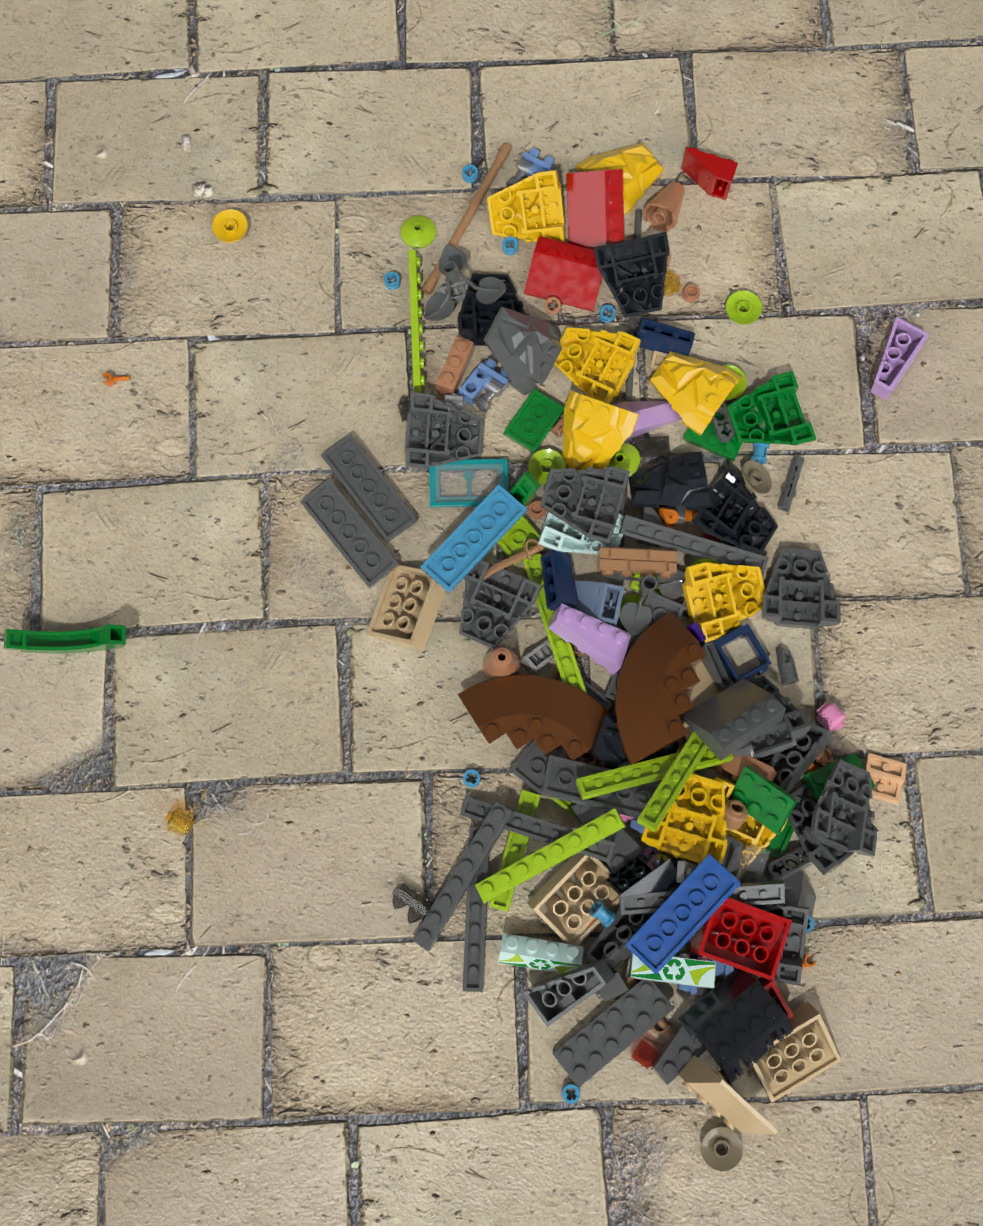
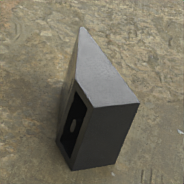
[604,846,677,897]

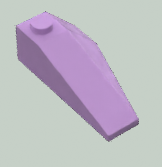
[613,400,682,440]

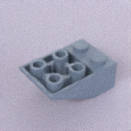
[573,580,624,627]

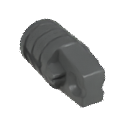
[776,649,799,685]

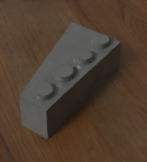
[769,723,833,793]
[570,803,644,873]
[584,909,653,971]
[523,959,615,1027]
[650,995,706,1085]

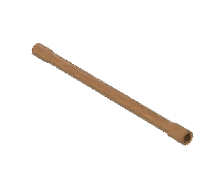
[421,143,512,295]

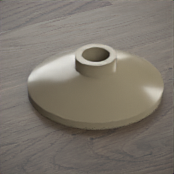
[742,460,772,494]
[701,1126,743,1171]

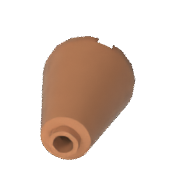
[643,182,685,232]
[482,646,521,680]

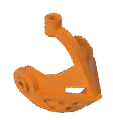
[657,506,695,534]

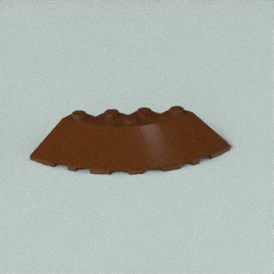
[614,612,707,765]
[458,675,611,761]

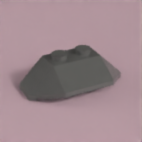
[737,860,816,916]

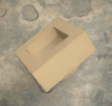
[649,351,668,372]

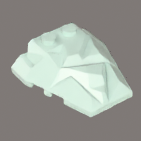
[538,512,623,555]

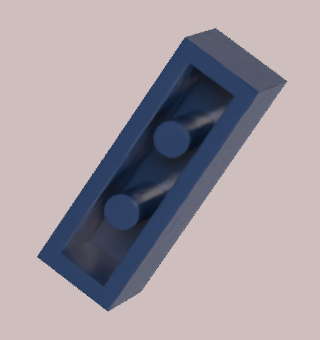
[636,317,695,356]
[541,550,577,611]

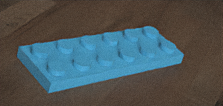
[420,484,527,594]

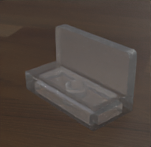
[736,844,771,883]

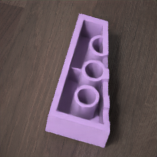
[871,317,929,401]
[548,603,631,675]

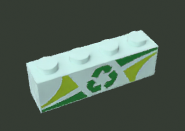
[498,933,583,974]
[629,952,716,988]

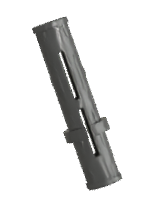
[778,456,805,512]

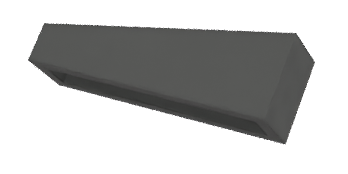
[701,641,732,691]

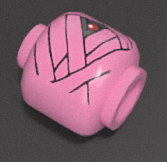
[816,702,846,731]

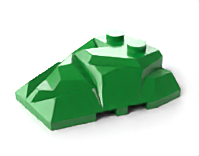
[727,371,816,445]

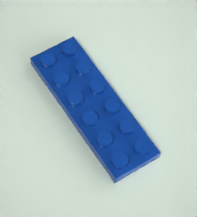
[625,853,741,975]

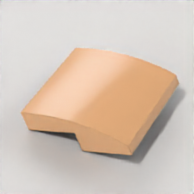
[864,753,907,805]

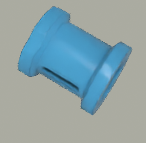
[751,443,770,464]
[589,900,616,927]

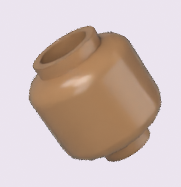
[725,800,748,830]

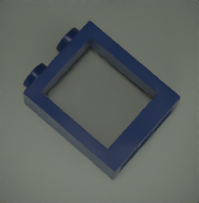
[713,623,772,684]

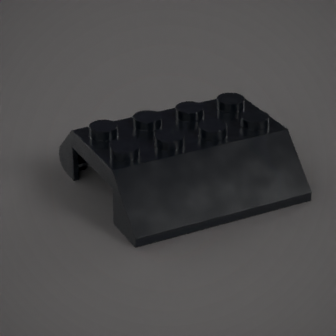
[677,969,793,1085]

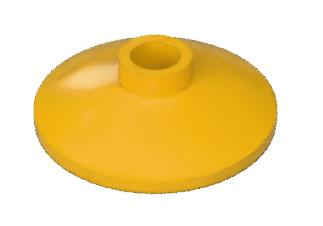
[212,209,248,243]

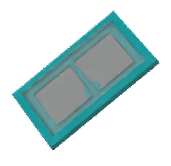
[429,459,508,508]

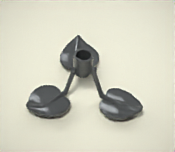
[424,244,507,321]
[605,570,685,636]

